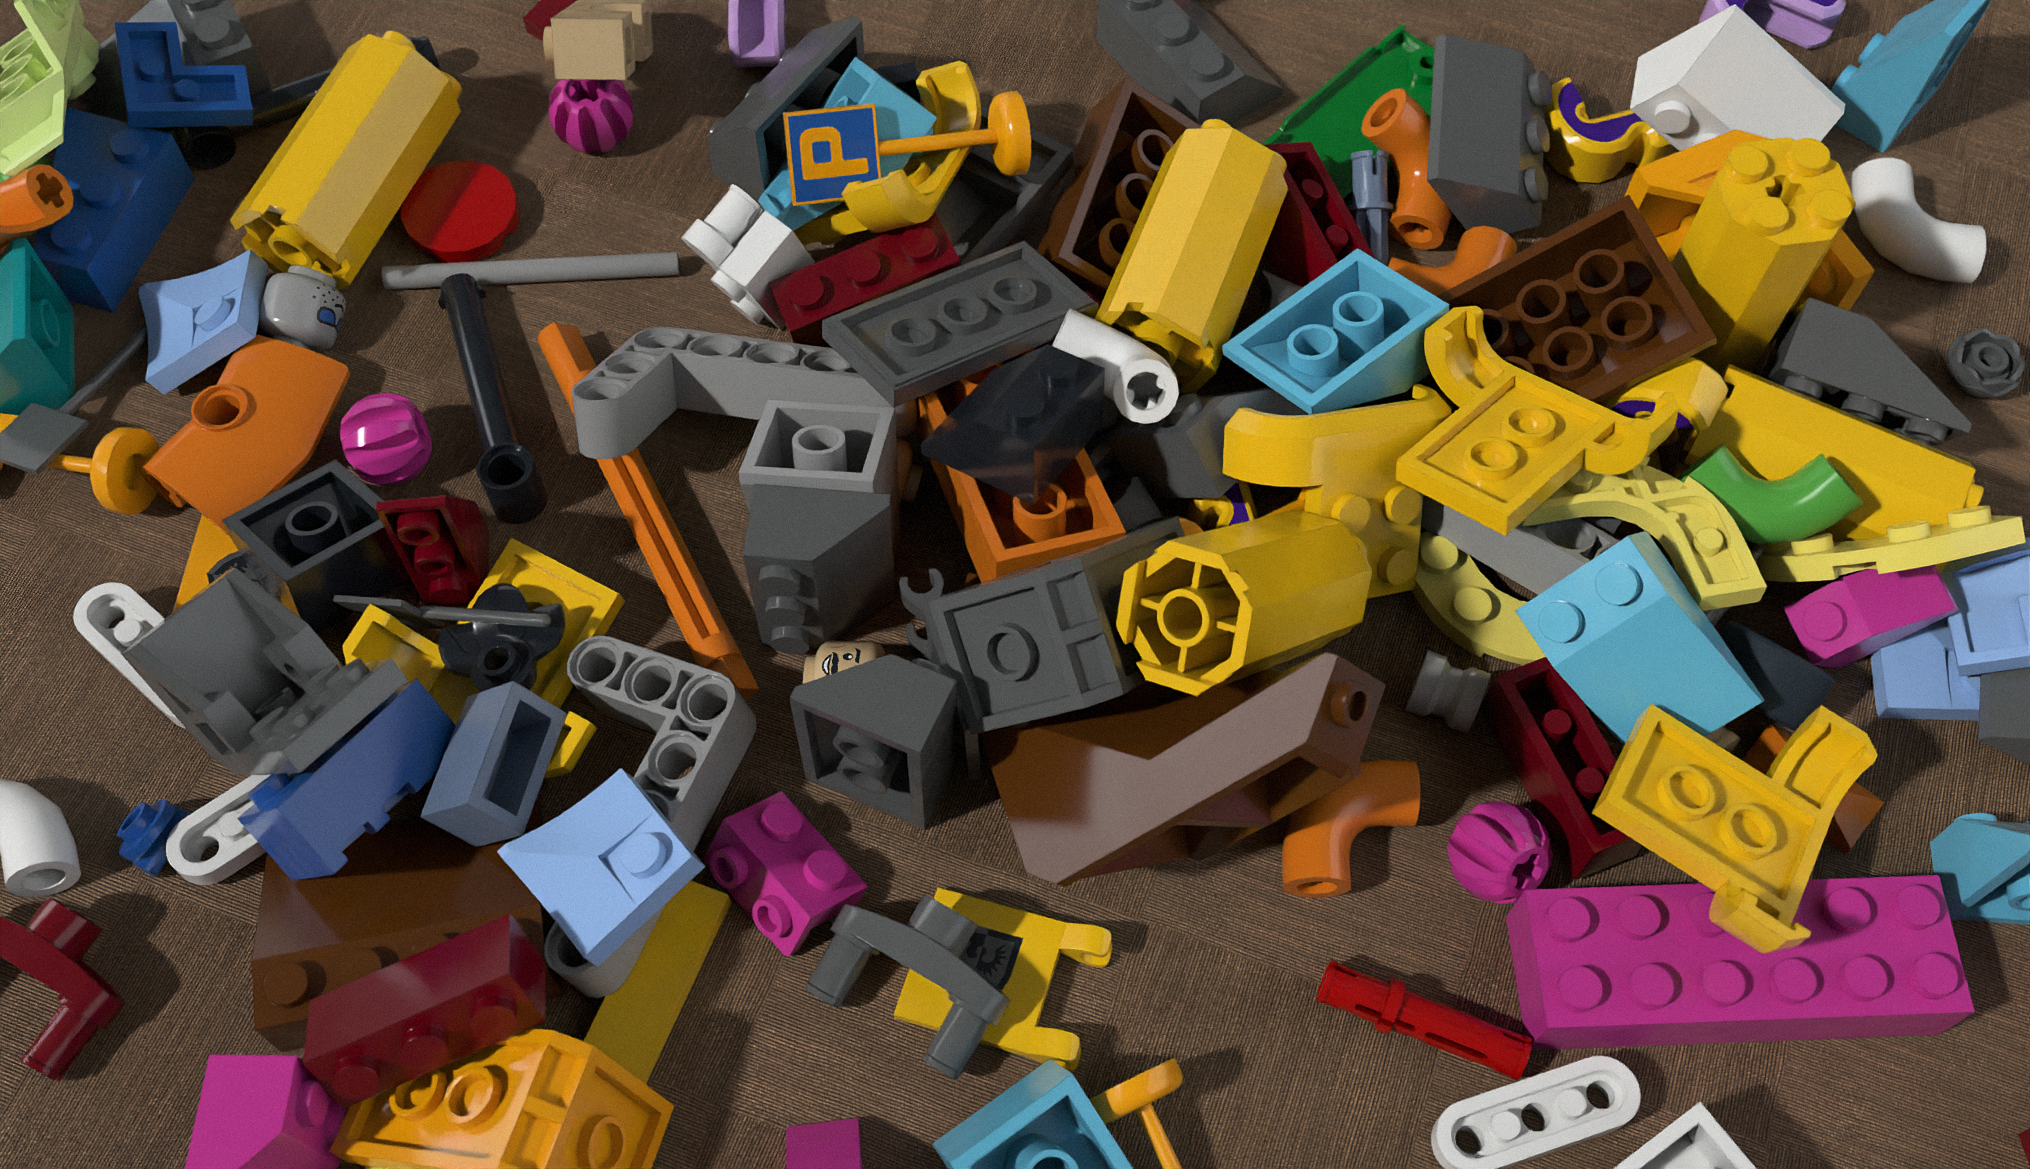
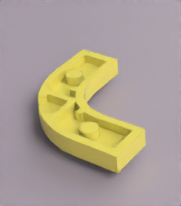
[1521,457,1767,611]
[1756,506,2026,582]
[1411,531,1546,666]

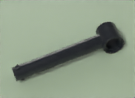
[172,36,440,169]
[438,273,547,524]

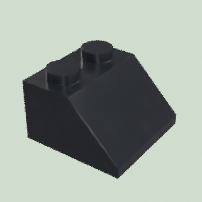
[921,344,1105,505]
[222,460,411,634]

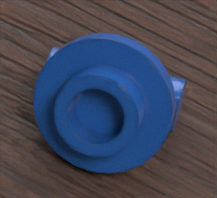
[117,798,190,878]

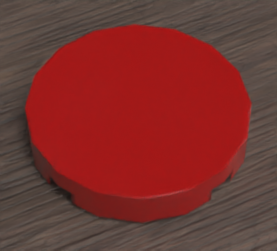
[400,160,520,263]

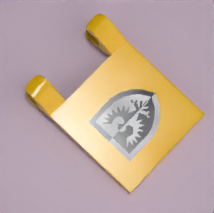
[893,887,1113,1072]

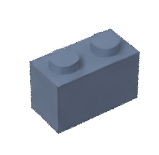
[420,681,567,847]

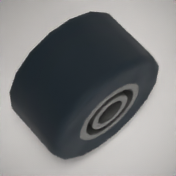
[1719,621,1834,732]

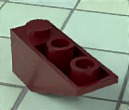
[375,496,489,607]

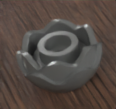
[1946,328,2025,398]

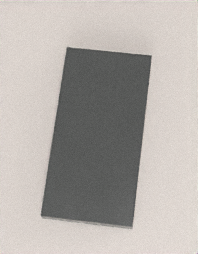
[822,241,1099,408]

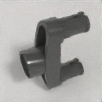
[804,894,1011,1080]

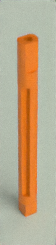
[537,322,759,701]

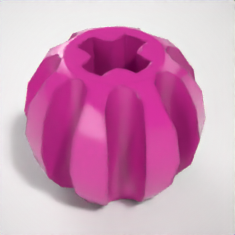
[549,79,633,154]
[340,393,432,486]
[1447,801,1553,904]

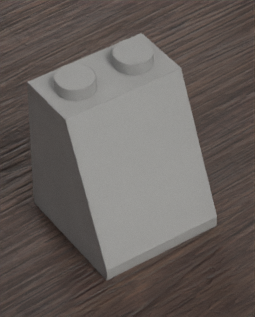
[739,400,901,553]

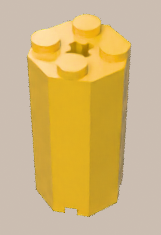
[230,31,462,291]
[1095,119,1288,394]
[1672,137,1856,386]
[1672,363,1984,574]
[1116,509,1372,696]

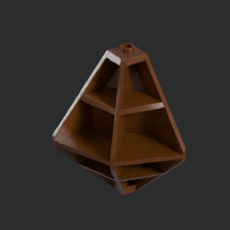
[963,573,1386,887]

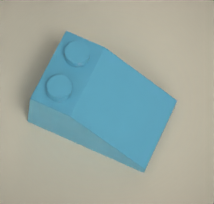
[1831,0,1993,153]
[758,57,937,231]
[1222,248,1449,415]
[1515,530,1765,746]
[1930,813,2030,925]
[932,1059,1133,1169]

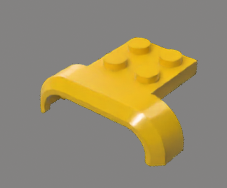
[793,61,981,245]
[1395,306,1679,536]
[1222,383,1452,599]
[342,538,625,779]
[1592,704,1878,954]

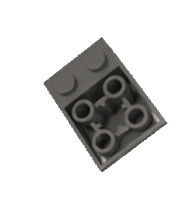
[1761,297,1972,446]

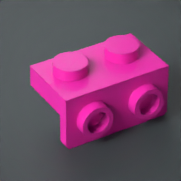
[704,791,868,957]

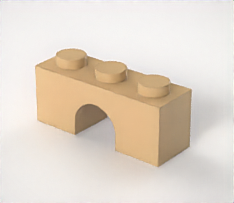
[543,0,653,80]

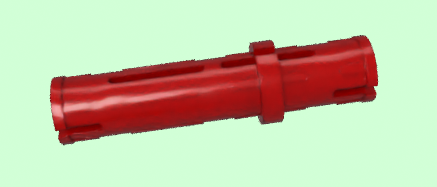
[1315,959,1532,1081]

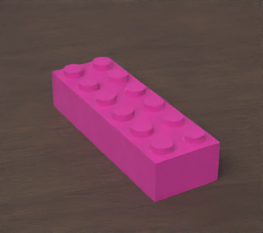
[1506,875,1975,1050]

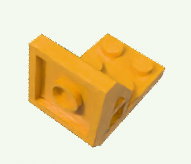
[1624,129,1875,313]
[329,1028,674,1169]

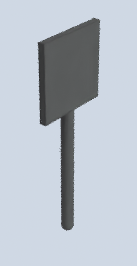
[0,327,148,475]
[333,595,551,629]

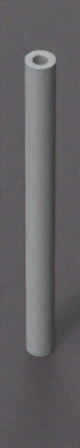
[382,252,680,290]

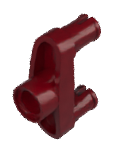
[0,896,125,1082]

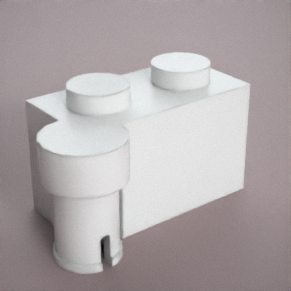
[681,184,815,331]

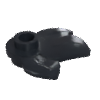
[438,582,565,692]

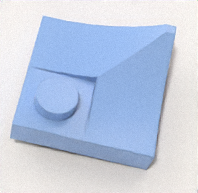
[138,249,268,395]
[1941,537,2030,677]
[1870,617,1981,721]
[497,768,705,967]

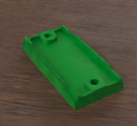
[1262,23,1435,206]

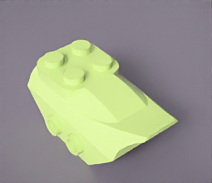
[0,0,100,177]

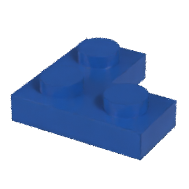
[114,22,253,128]

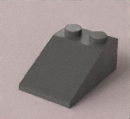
[84,0,272,133]
[1105,386,1309,498]

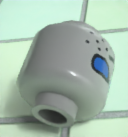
[257,265,346,352]

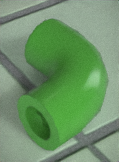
[1676,444,1864,544]

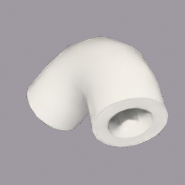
[1851,158,1986,283]
[1052,309,1179,424]
[0,778,81,897]

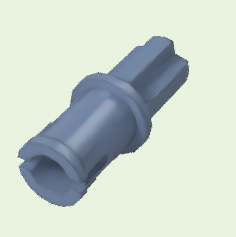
[1347,150,1394,265]

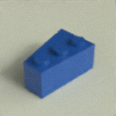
[33,107,195,313]
[237,679,456,881]

